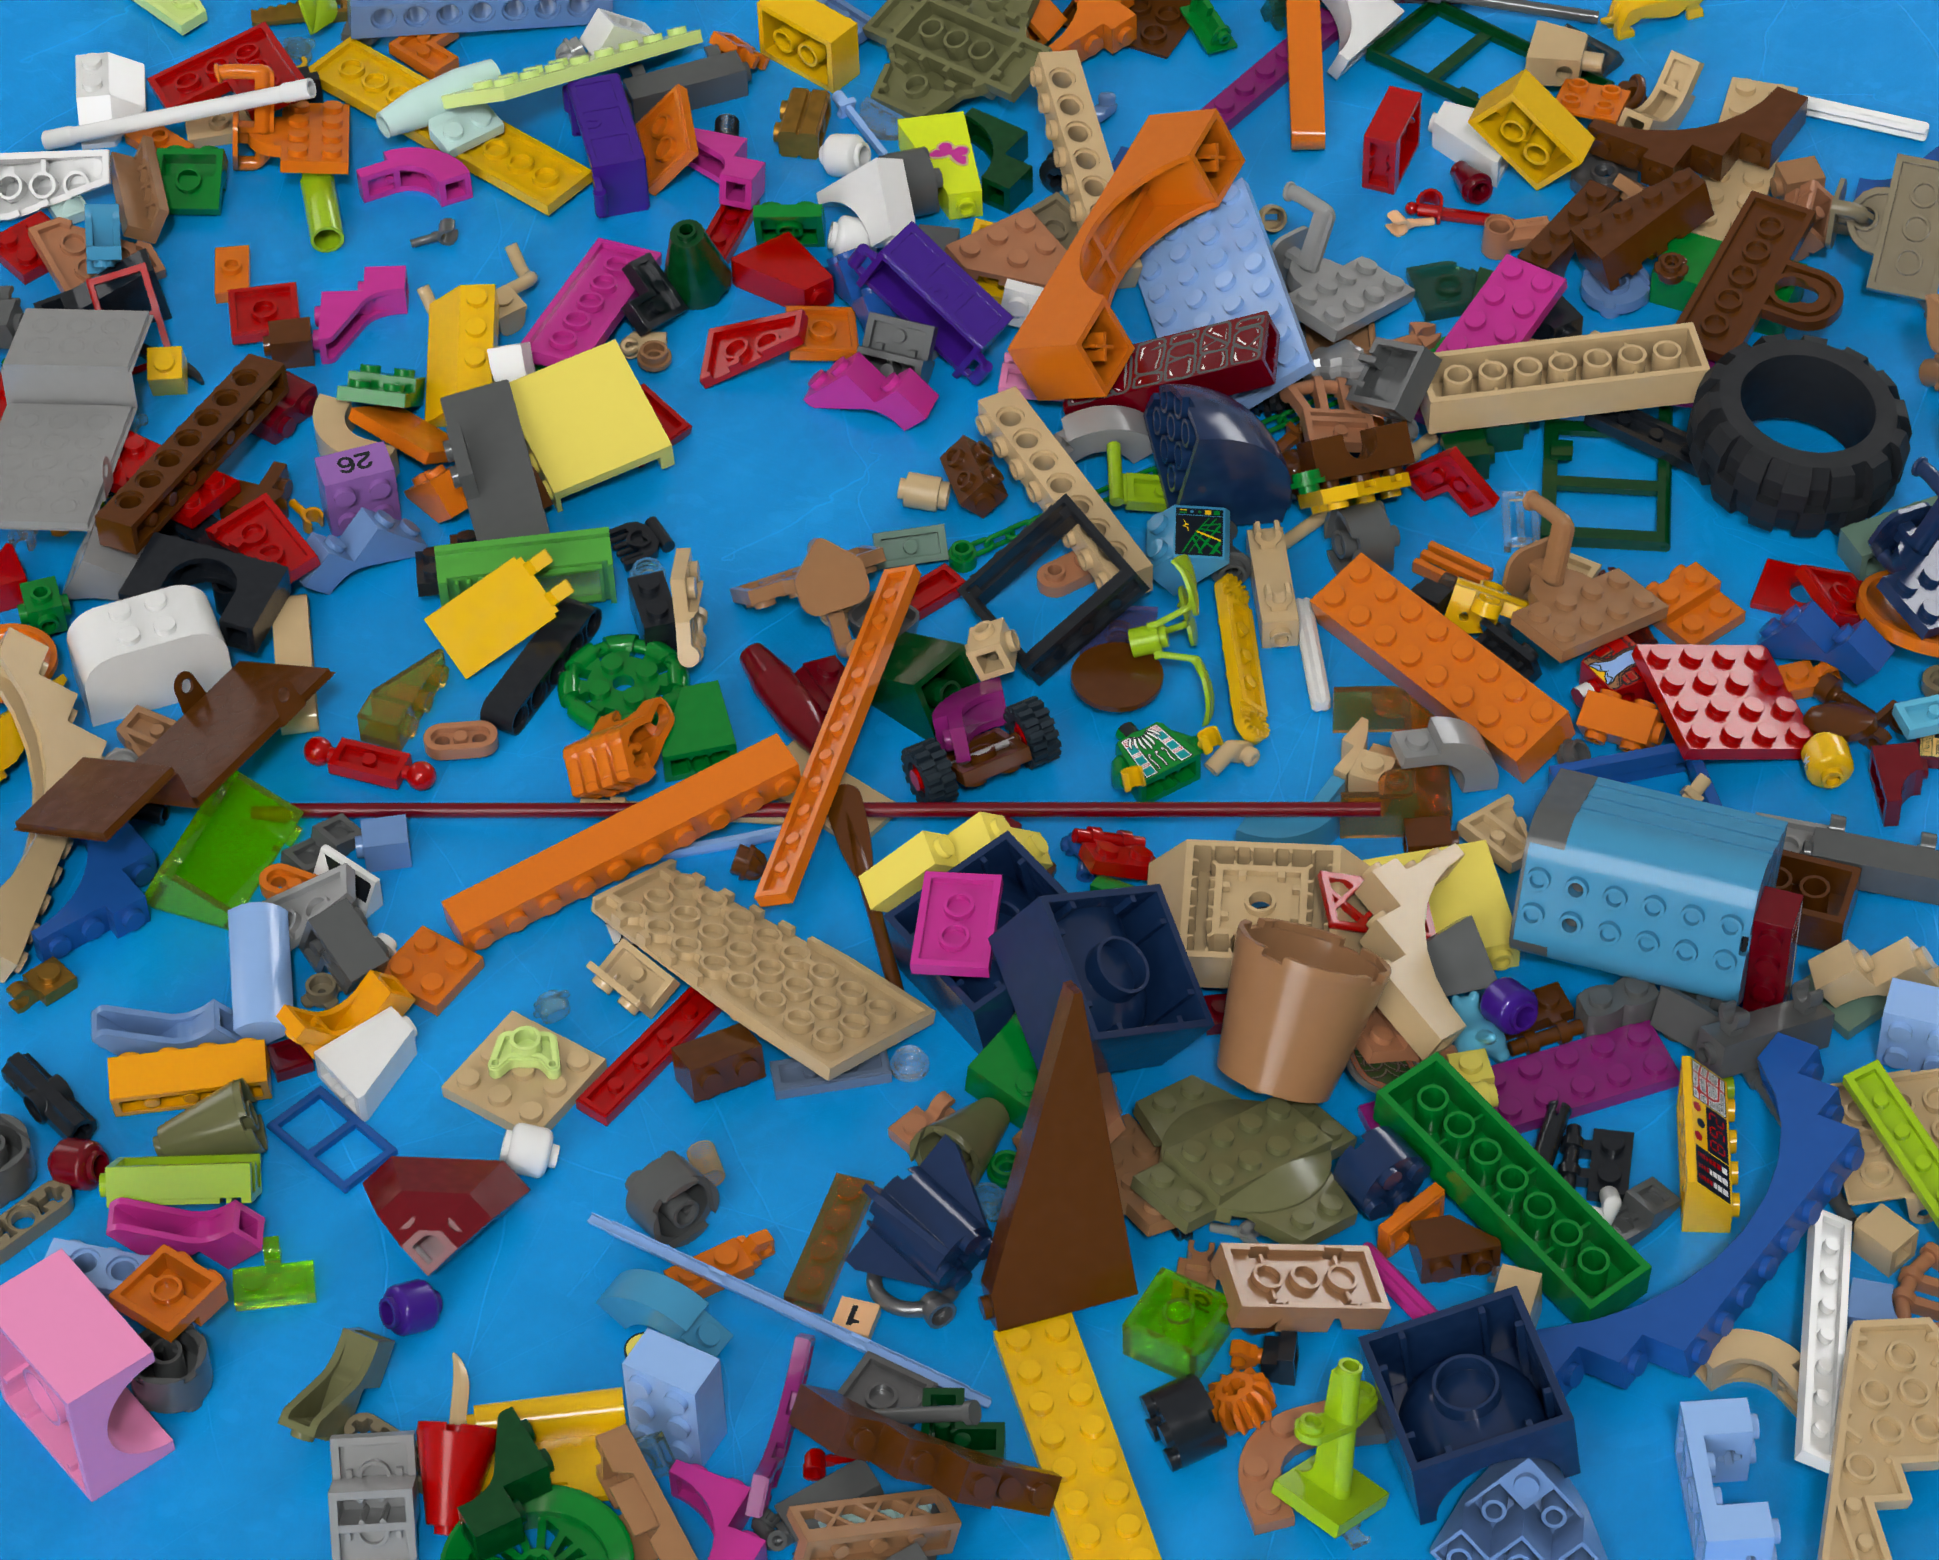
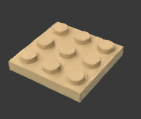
[441,1010,607,1130]

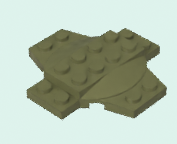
[862,0,1052,118]
[1130,1075,1358,1244]

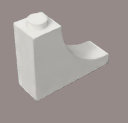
[1321,0,1405,80]
[816,158,916,248]

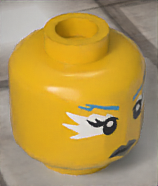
[1801,732,1854,788]

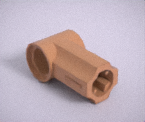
[1481,214,1550,260]

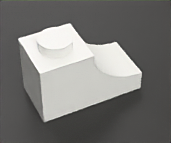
[579,8,655,56]

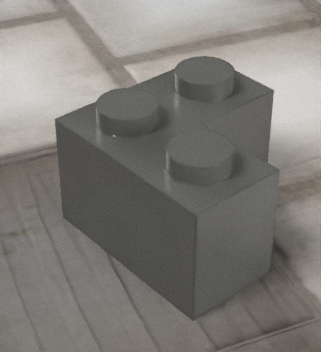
[298,897,390,995]

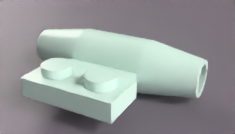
[376,59,504,157]

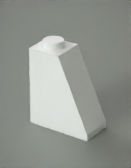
[1428,101,1509,187]
[314,1006,418,1122]

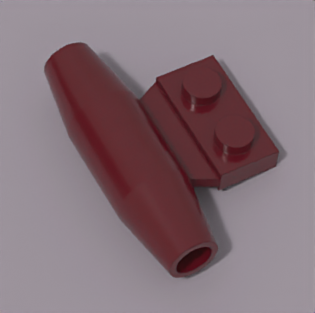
[740,643,869,754]

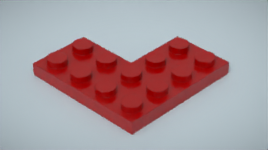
[147,22,305,121]

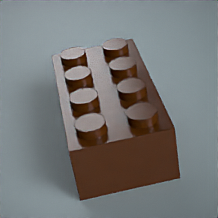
[1776,849,1862,951]

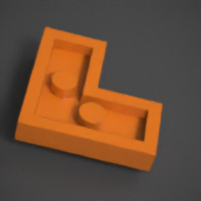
[389,33,459,79]

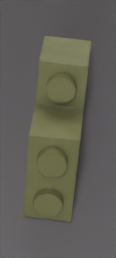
[278,1327,395,1442]

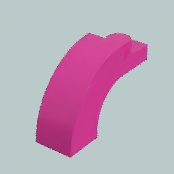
[356,147,473,207]

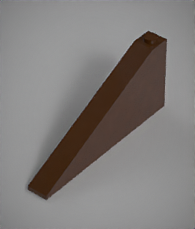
[978,980,1138,1332]

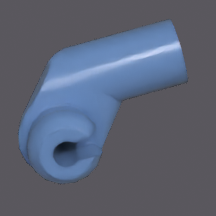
[1094,92,1118,123]

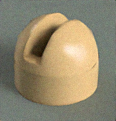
[1259,204,1287,232]

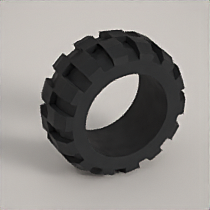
[1686,334,1912,537]

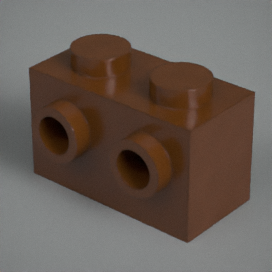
[671,1023,766,1103]

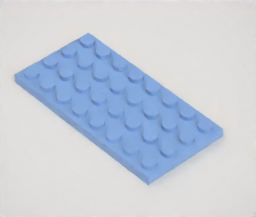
[1138,177,1316,409]

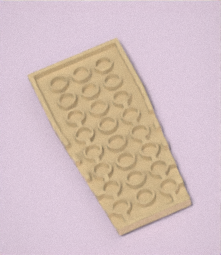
[591,859,936,1081]

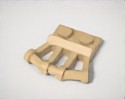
[670,547,708,668]

